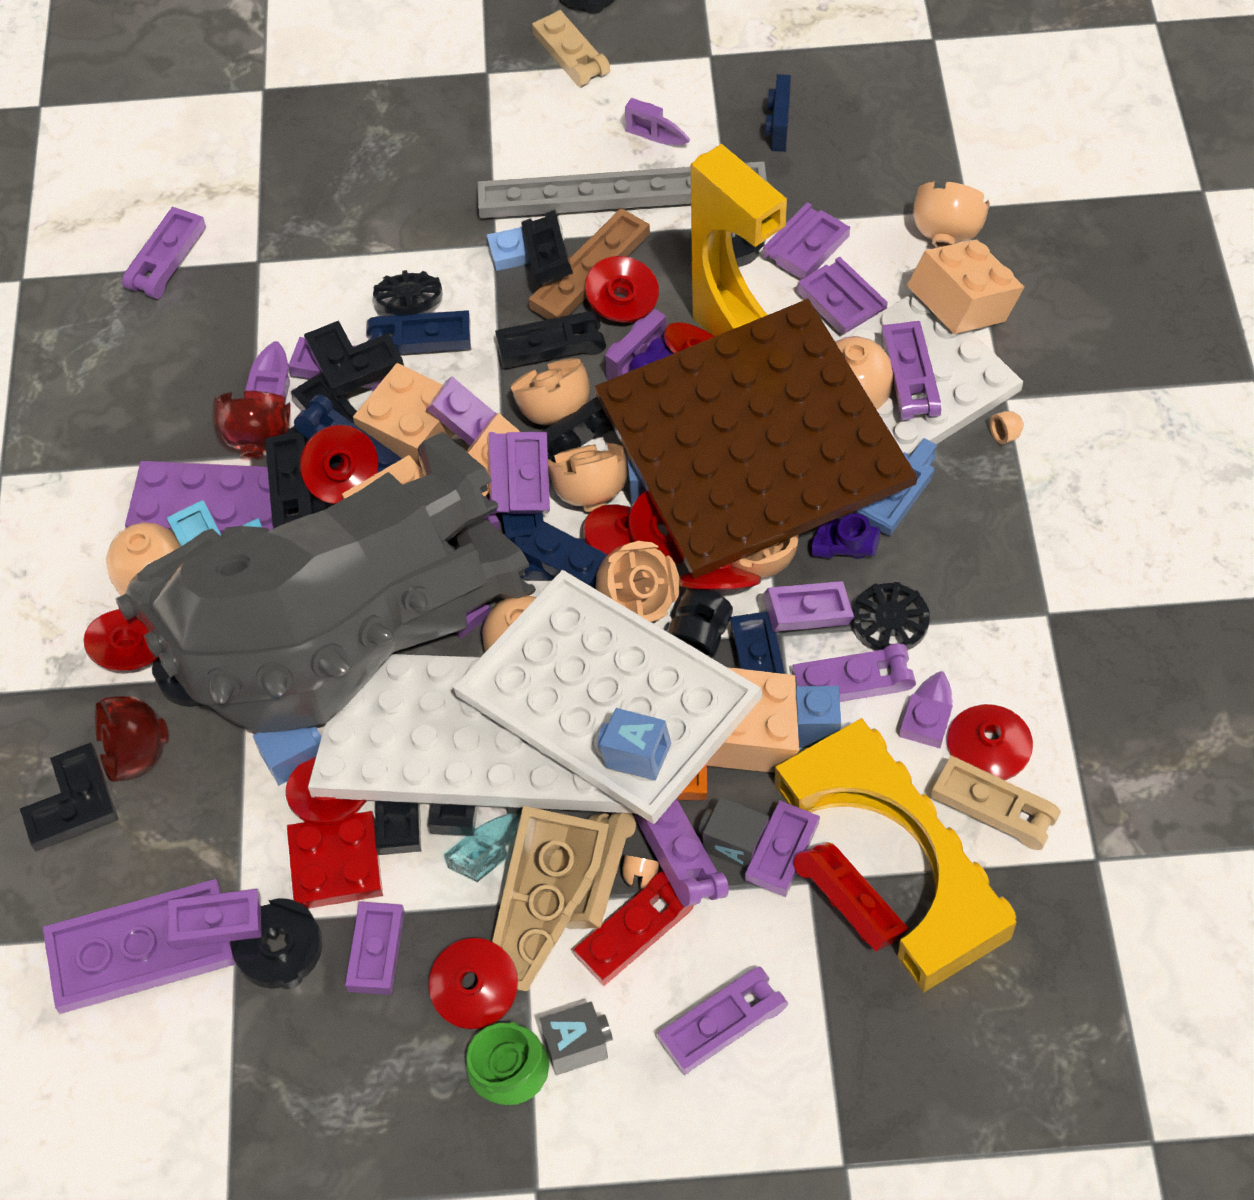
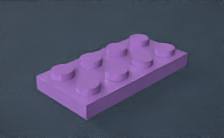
[125,461,289,534]
[42,879,236,1014]

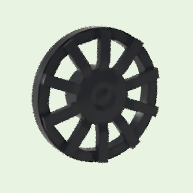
[373,270,443,315]
[852,582,930,651]

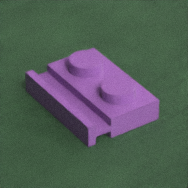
[763,202,850,279]
[797,256,888,335]
[487,432,550,514]

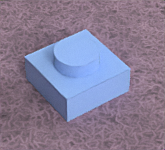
[487,227,530,271]

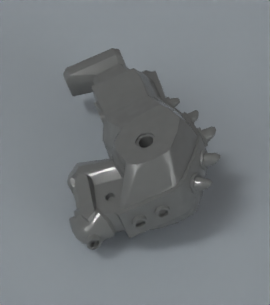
[115,432,536,733]

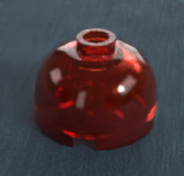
[213,391,291,459]
[94,696,168,781]

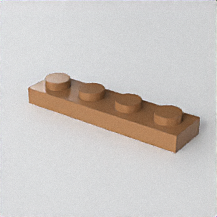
[528,208,650,319]

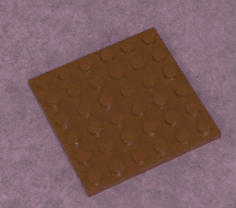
[595,298,917,579]

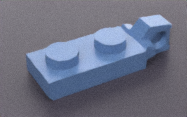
[857,438,937,536]

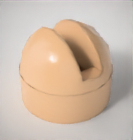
[989,411,1024,444]
[622,855,659,889]

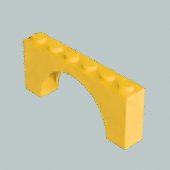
[690,143,787,336]
[774,718,1017,993]

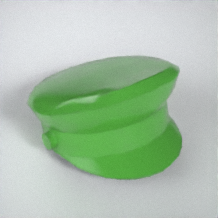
[466,1022,550,1105]

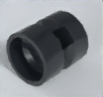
[667,588,733,659]

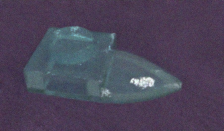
[444,812,521,882]

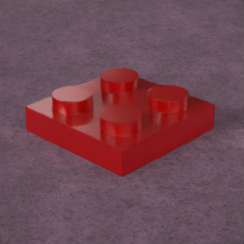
[287,811,384,909]

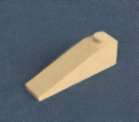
[492,806,610,991]

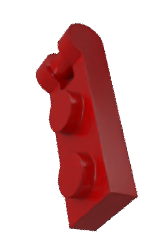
[794,842,909,952]
[573,871,695,987]

